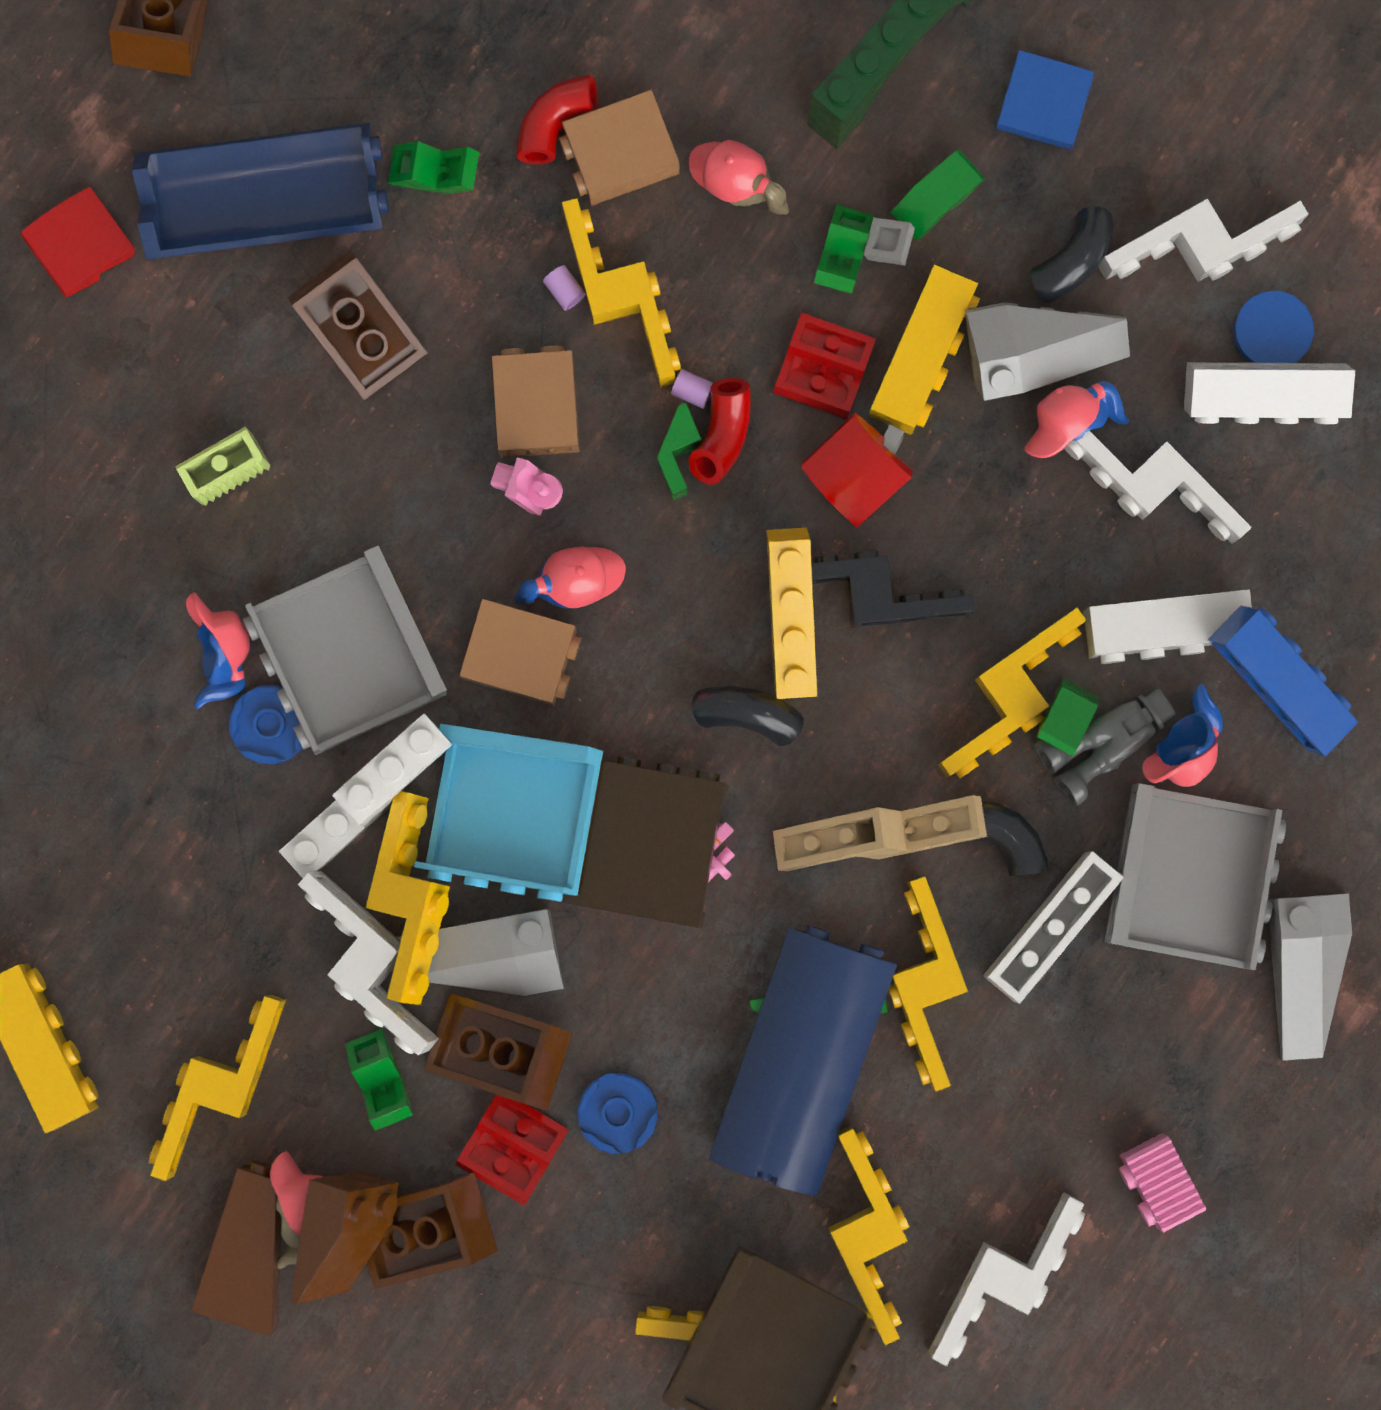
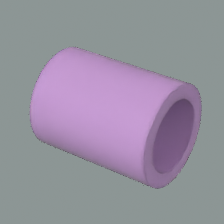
[543,265,586,311]
[671,369,713,409]

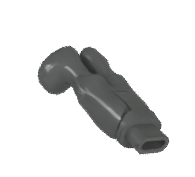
[1034,689,1176,807]

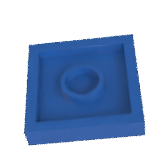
[996,50,1095,150]

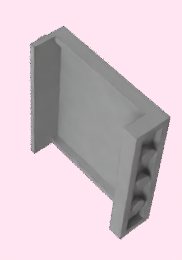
[243,546,447,755]
[1104,783,1286,970]

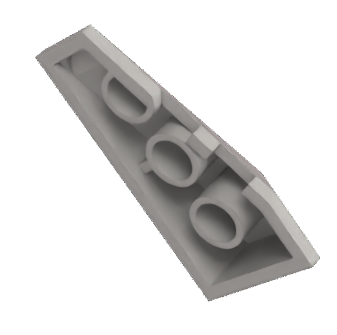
[965,302,1130,401]
[1269,893,1352,1060]
[397,909,564,996]

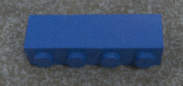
[1208,605,1358,757]

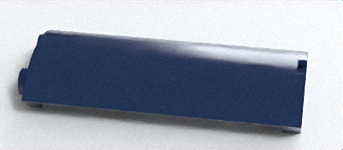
[132,123,389,260]
[708,925,897,1196]

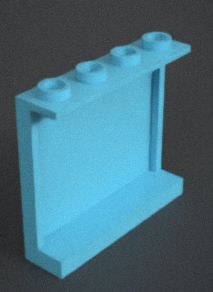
[414,724,603,902]

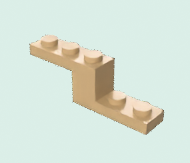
[773,795,987,871]

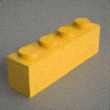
[868,265,980,435]
[766,527,817,699]
[0,963,99,1133]

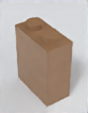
[559,90,680,206]
[492,345,580,458]
[459,599,581,706]

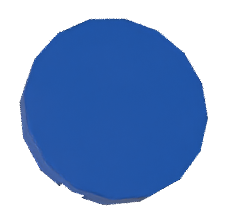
[1233,291,1314,363]
[229,685,303,764]
[577,1072,658,1154]

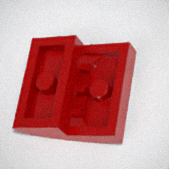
[20,187,135,298]
[773,313,876,419]
[801,412,913,528]
[455,1095,569,1206]

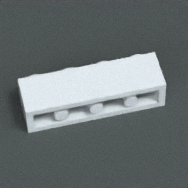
[1184,362,1355,424]
[1083,589,1252,664]
[983,851,1124,1004]

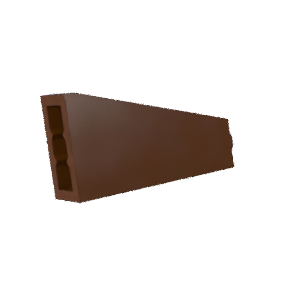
[191,1161,282,1336]

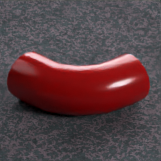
[517,75,599,165]
[688,378,751,485]

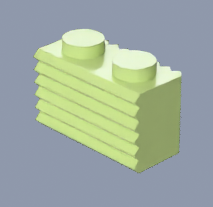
[175,427,270,506]

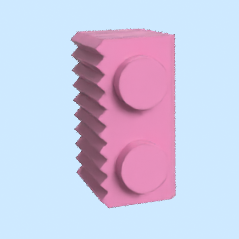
[1118,1133,1206,1232]

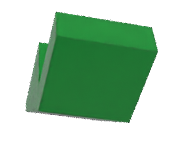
[388,141,479,194]
[890,149,985,241]
[814,205,874,294]
[657,403,701,501]
[1037,678,1098,756]
[345,1029,413,1131]

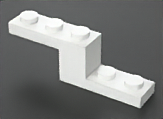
[1098,199,1308,282]
[1064,431,1252,544]
[279,714,453,878]
[298,871,439,1055]
[928,1192,1085,1366]

